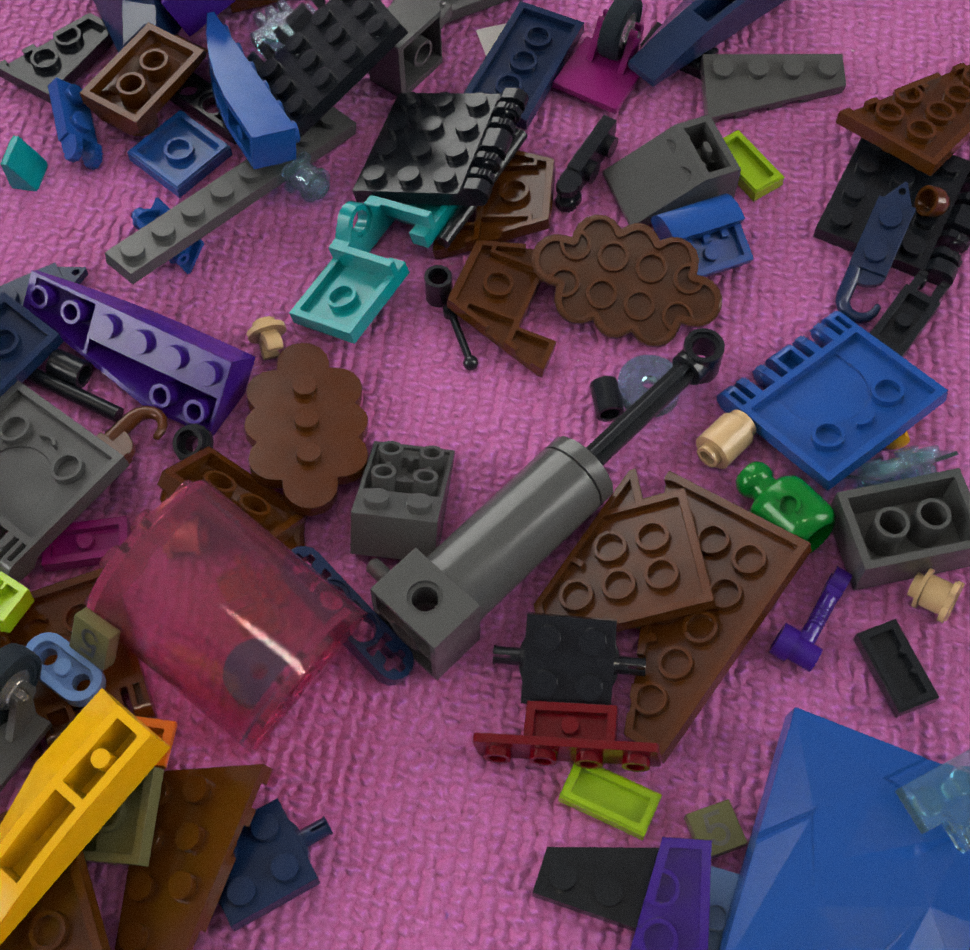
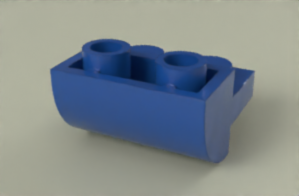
[650,193,754,277]

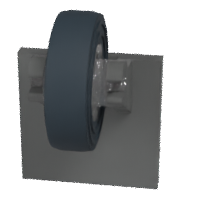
[0,643,53,792]

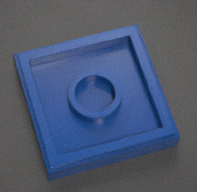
[127,110,233,198]

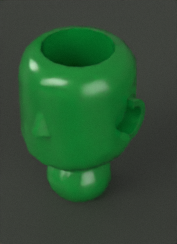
[735,461,836,554]

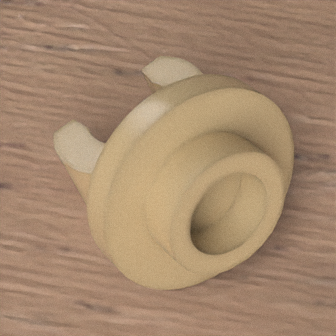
[247,316,286,360]

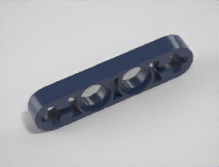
[281,546,414,686]

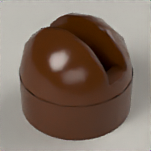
[915,185,950,218]

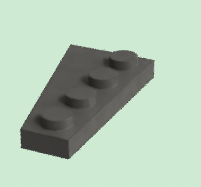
[700,54,846,123]

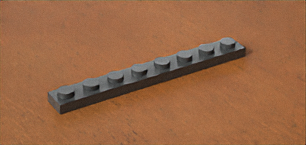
[105,107,356,284]

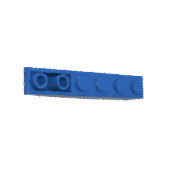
[206,12,300,170]

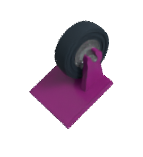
[552,0,644,114]

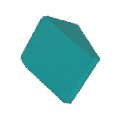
[0,135,48,191]

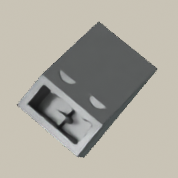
[603,115,741,225]
[350,441,455,560]

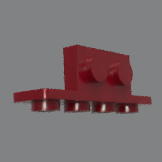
[473,701,661,772]

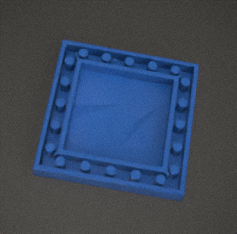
[718,707,970,950]

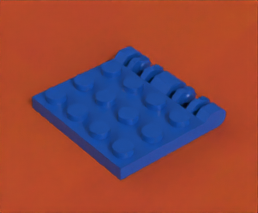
[716,311,948,491]

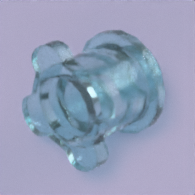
[281,151,330,202]

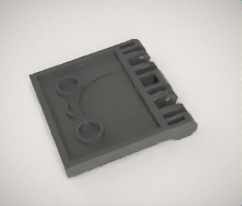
[0,380,130,582]

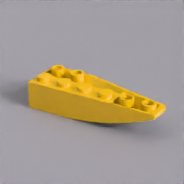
[0,688,171,945]

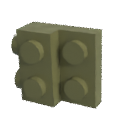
[83,766,164,867]

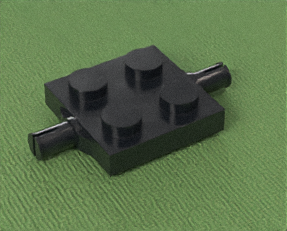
[493,612,646,705]

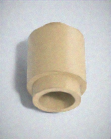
[696,410,757,469]

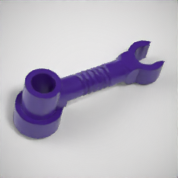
[768,566,853,672]

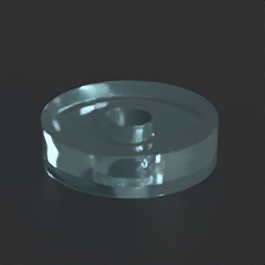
[618,355,681,418]

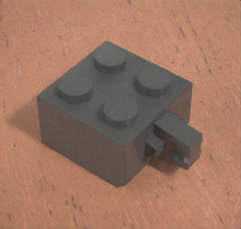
[369,0,452,97]

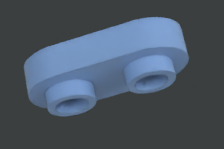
[26,632,106,707]

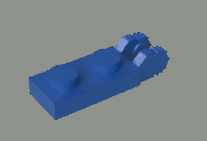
[48,77,103,171]

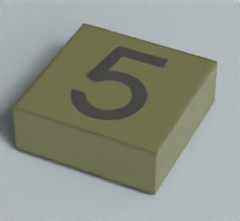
[69,607,121,671]
[684,799,748,859]

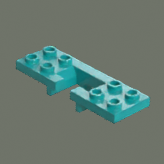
[289,195,459,344]

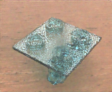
[844,445,958,489]

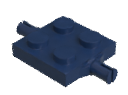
[218,798,333,932]

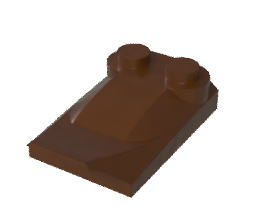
[80,22,208,137]
[157,446,308,570]

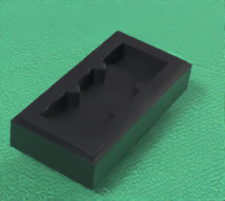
[853,619,939,718]

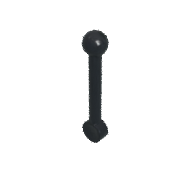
[443,304,478,371]

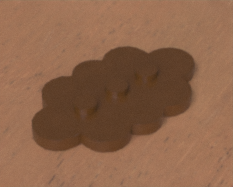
[531,214,722,348]
[244,343,368,516]

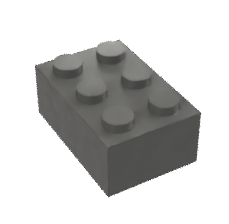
[831,468,970,591]

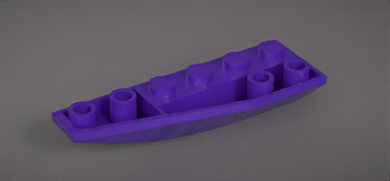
[23,270,256,436]

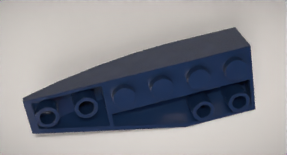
[628,0,786,87]

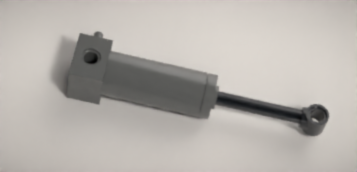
[366,328,725,680]

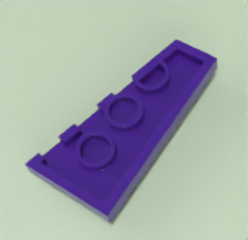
[630,837,712,950]

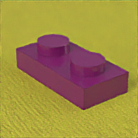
[41,515,132,572]

